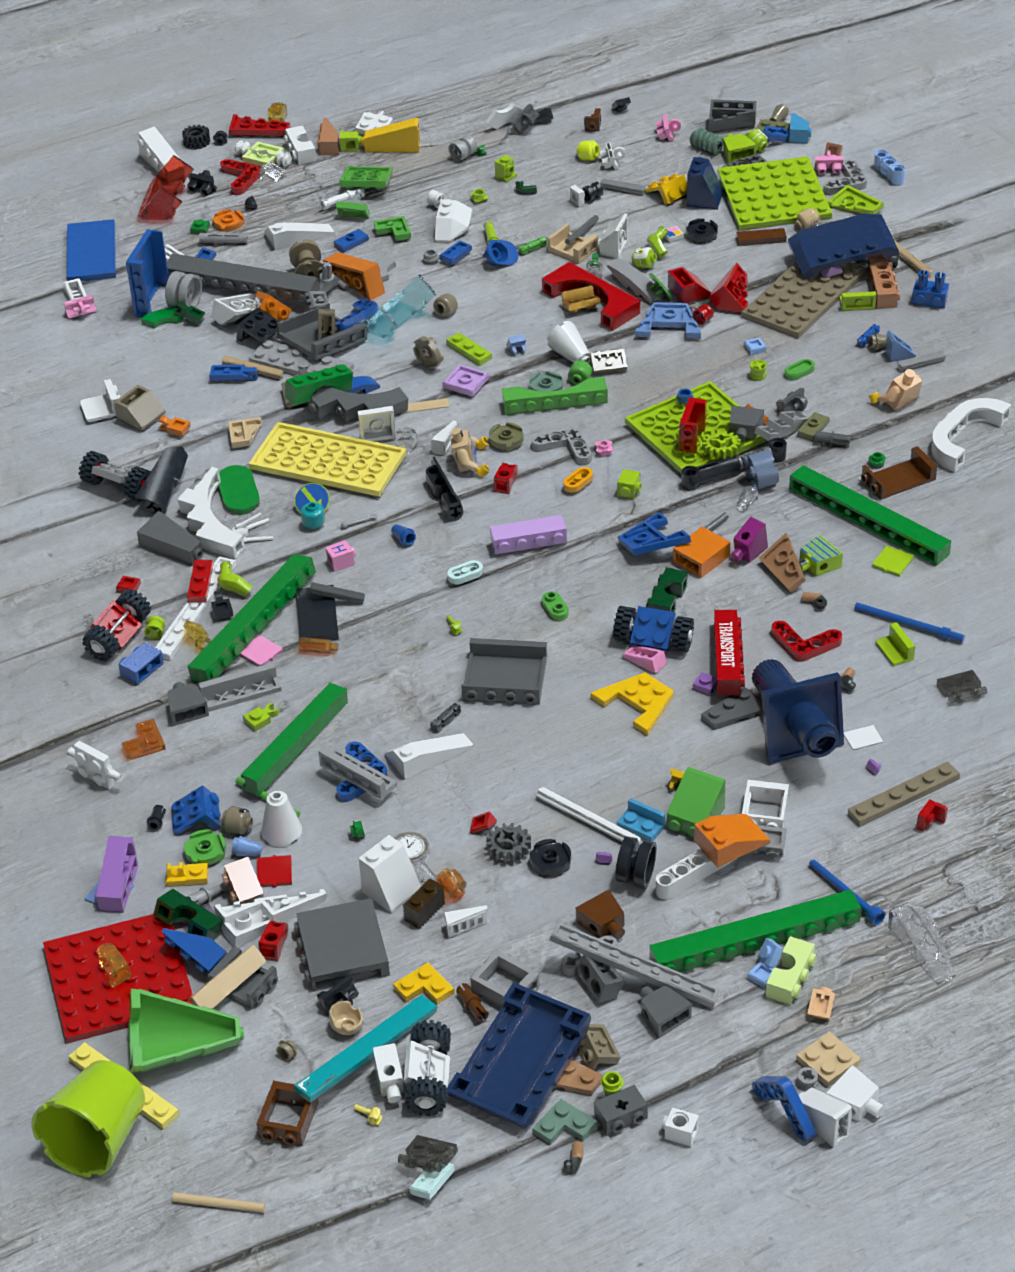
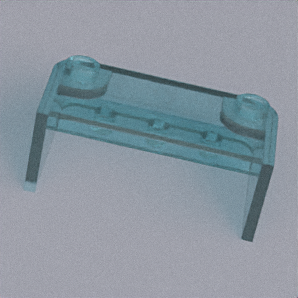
[362,274,437,339]

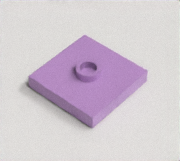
[442,364,489,397]

